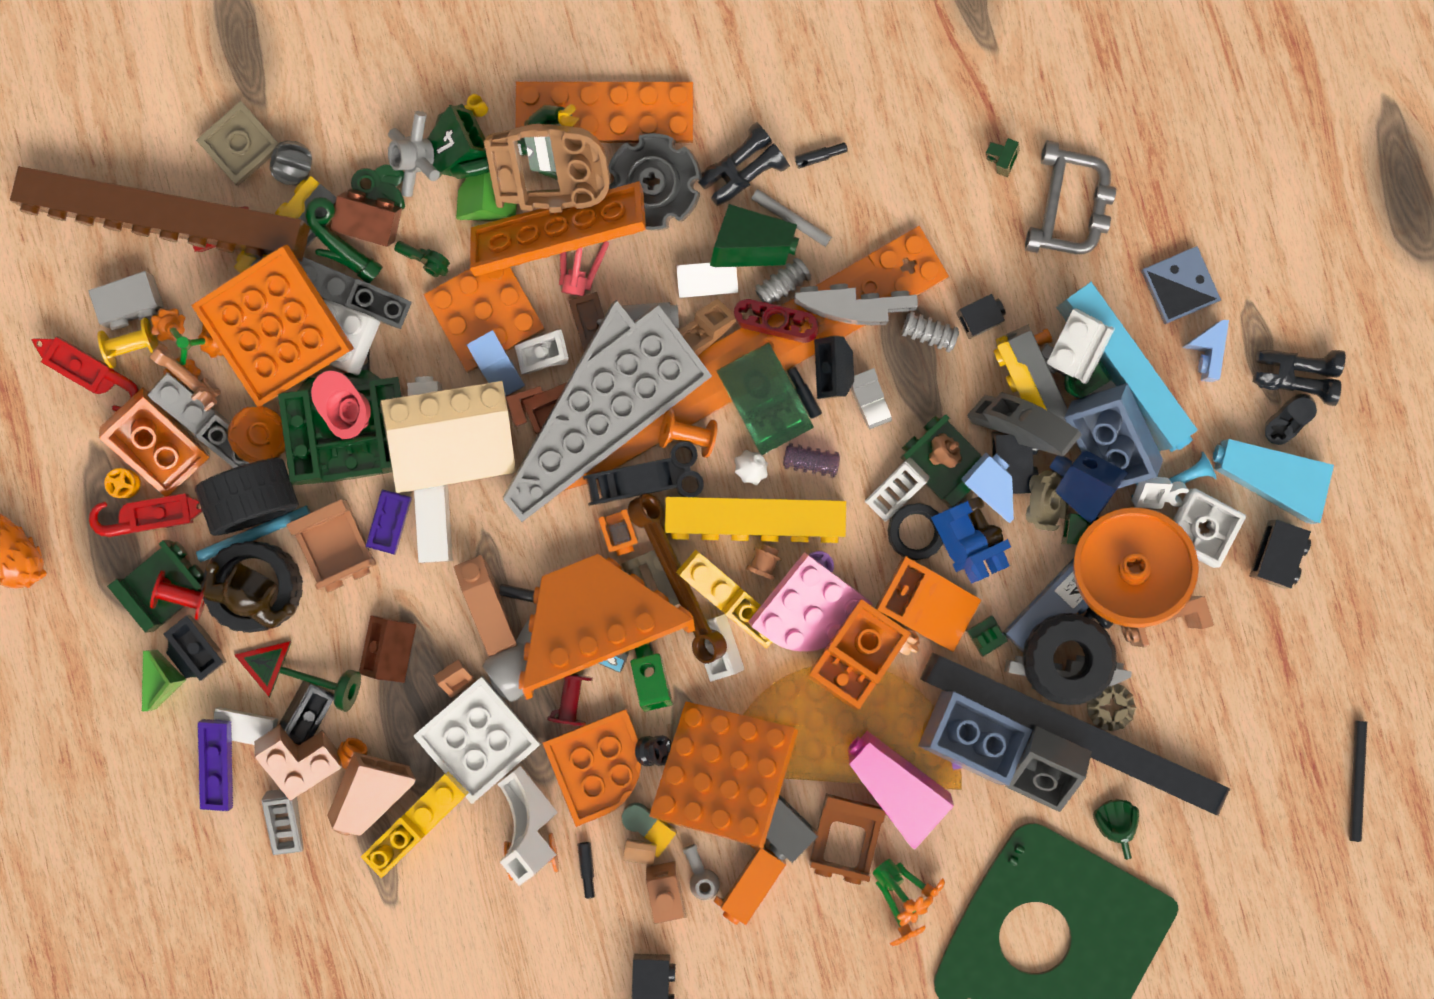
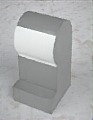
[850,368,892,430]

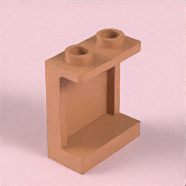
[286,499,376,593]
[1121,596,1214,648]

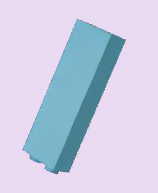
[1056,282,1198,452]

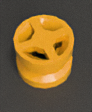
[104,468,141,499]

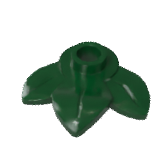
[351,165,405,210]

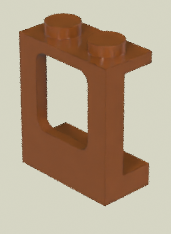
[809,793,886,885]

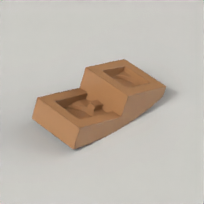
[678,298,736,356]
[623,838,657,866]

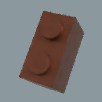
[330,189,402,247]

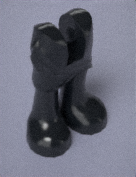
[698,122,790,206]
[1252,350,1346,406]

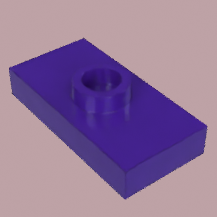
[365,489,412,555]

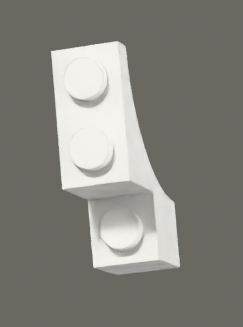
[498,766,558,886]

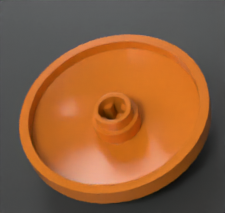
[1073,508,1199,627]

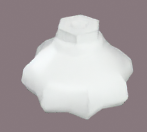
[735,450,768,485]

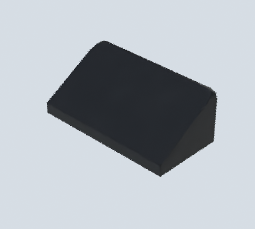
[278,681,334,745]

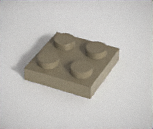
[196,101,279,186]

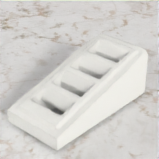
[865,457,930,522]

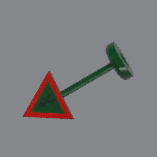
[234,641,361,712]

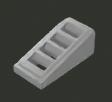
[261,789,303,855]

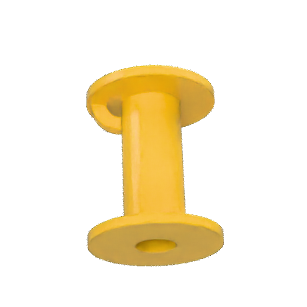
[97,317,158,368]

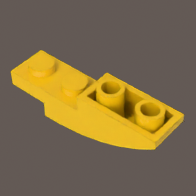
[676,549,773,649]
[361,771,469,878]

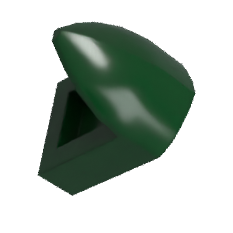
[1064,360,1113,398]

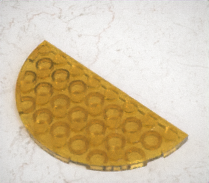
[742,665,962,790]

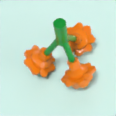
[150,308,223,387]

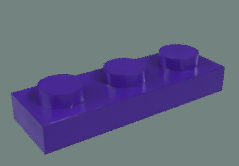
[198,719,233,811]

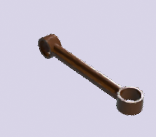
[628,493,727,664]

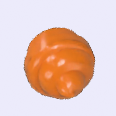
[337,738,368,769]

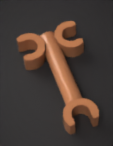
[149,343,221,412]

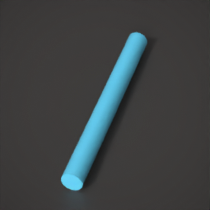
[196,505,311,562]

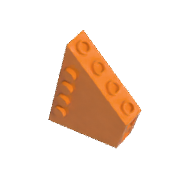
[519,554,695,700]

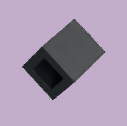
[956,294,1006,339]

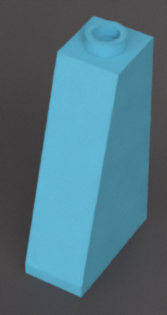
[1213,439,1334,524]

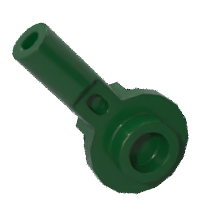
[394,241,450,277]

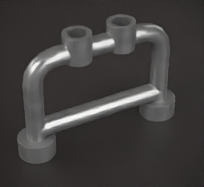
[1025,140,1116,254]

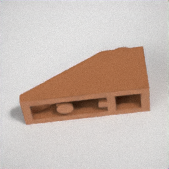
[453,555,517,657]

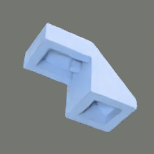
[467,330,525,397]

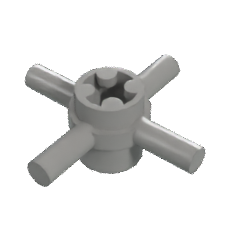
[388,111,440,197]

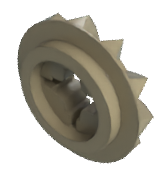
[1087,684,1136,731]

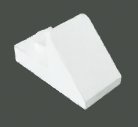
[515,330,569,374]

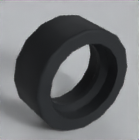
[887,503,943,560]

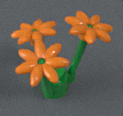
[872,859,945,946]

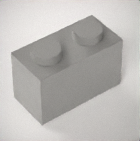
[88,271,165,330]

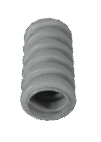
[755,258,811,304]
[901,311,959,352]

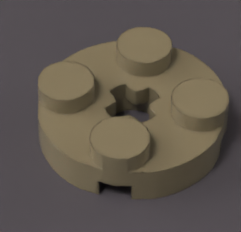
[1026,470,1069,531]

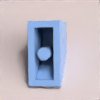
[962,452,1014,523]

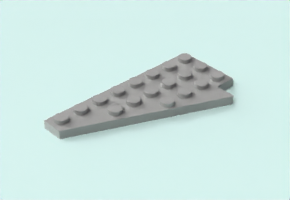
[503,300,712,522]

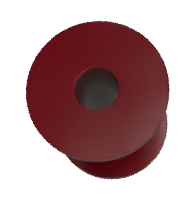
[547,674,593,726]

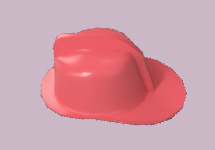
[311,371,371,439]

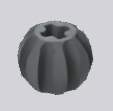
[270,141,312,185]

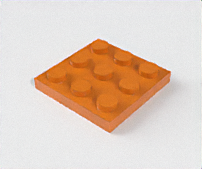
[423,267,545,373]

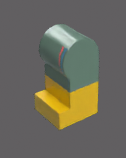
[622,802,677,858]

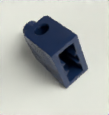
[1049,451,1128,524]

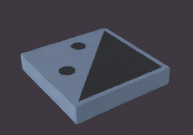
[1141,246,1221,325]

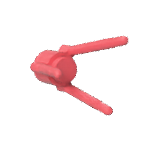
[559,241,609,296]

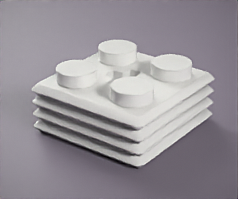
[323,299,380,375]
[1173,488,1246,568]

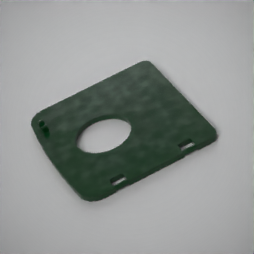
[933,823,1179,999]

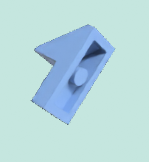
[1183,320,1229,382]

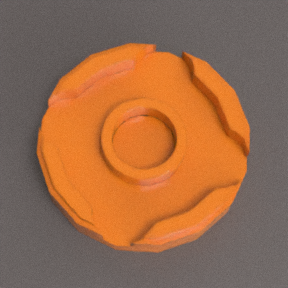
[228,406,285,463]

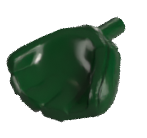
[1093,799,1140,860]

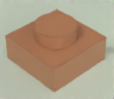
[434,659,476,698]

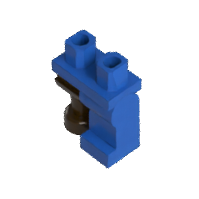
[931,496,1011,584]

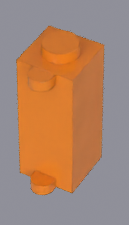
[713,845,786,925]

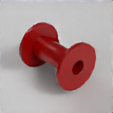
[150,570,205,621]

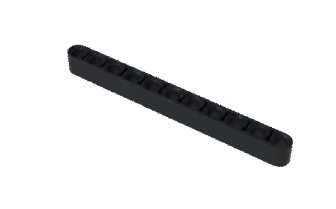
[920,652,1230,816]

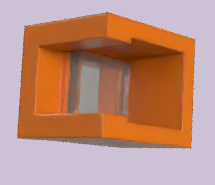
[598,509,639,556]

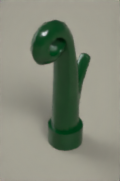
[305,197,383,284]

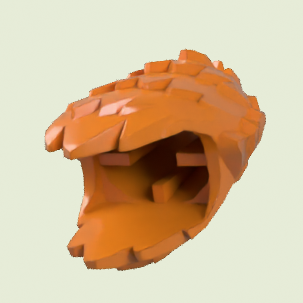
[0,514,47,588]

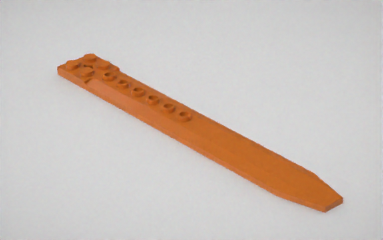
[563,225,949,491]

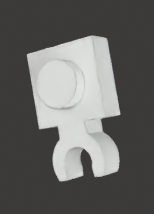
[1131,477,1189,509]

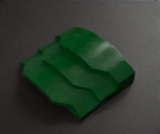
[278,369,402,485]

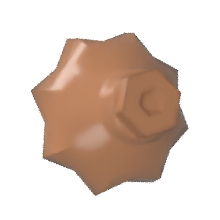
[929,433,962,468]

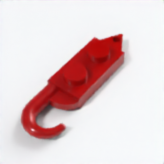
[31,336,139,412]
[89,493,203,537]

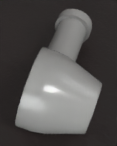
[682,844,720,900]

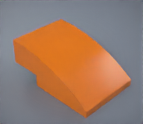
[806,599,911,710]

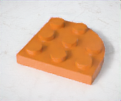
[543,708,642,827]

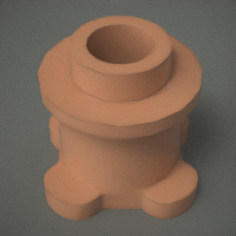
[746,544,782,581]

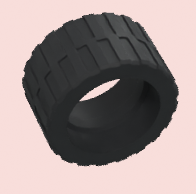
[195,458,299,536]
[202,541,303,633]

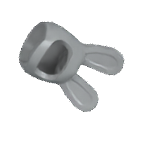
[483,618,532,702]

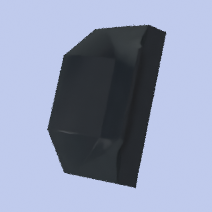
[814,336,854,399]
[163,615,226,681]

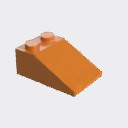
[99,387,210,497]

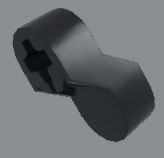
[1265,394,1317,445]

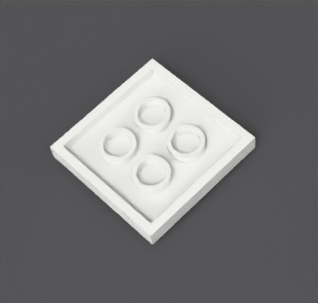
[414,676,541,804]

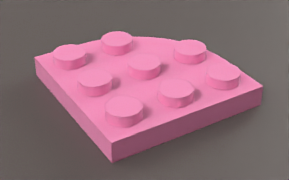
[748,552,872,651]

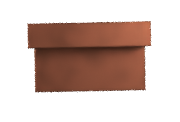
[506,386,542,427]
[359,615,417,683]

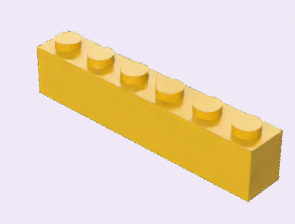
[665,497,846,543]

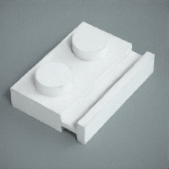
[1047,308,1115,384]

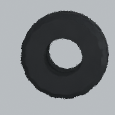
[1022,613,1117,705]

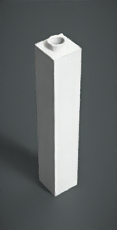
[407,376,453,563]

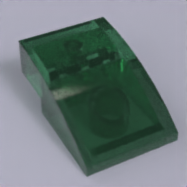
[716,342,814,455]

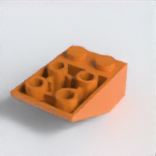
[875,557,981,652]

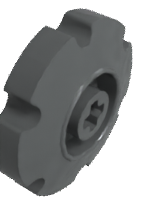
[609,133,702,231]

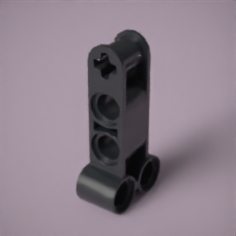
[583,441,704,506]

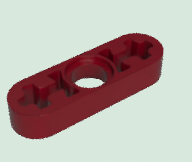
[734,299,819,343]

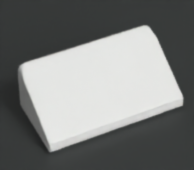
[676,263,738,298]
[704,614,744,682]
[214,707,278,745]

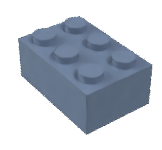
[1065,383,1163,488]
[918,691,1032,786]

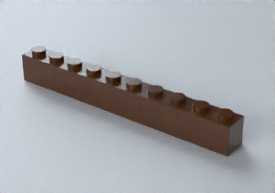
[10,166,310,262]

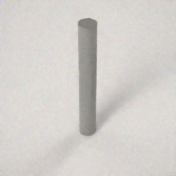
[751,189,832,247]

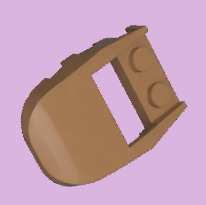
[484,124,610,213]

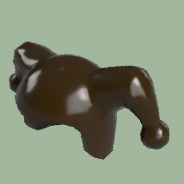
[203,561,296,628]

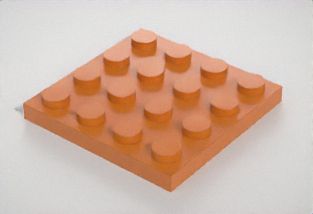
[191,244,354,407]
[649,701,798,848]

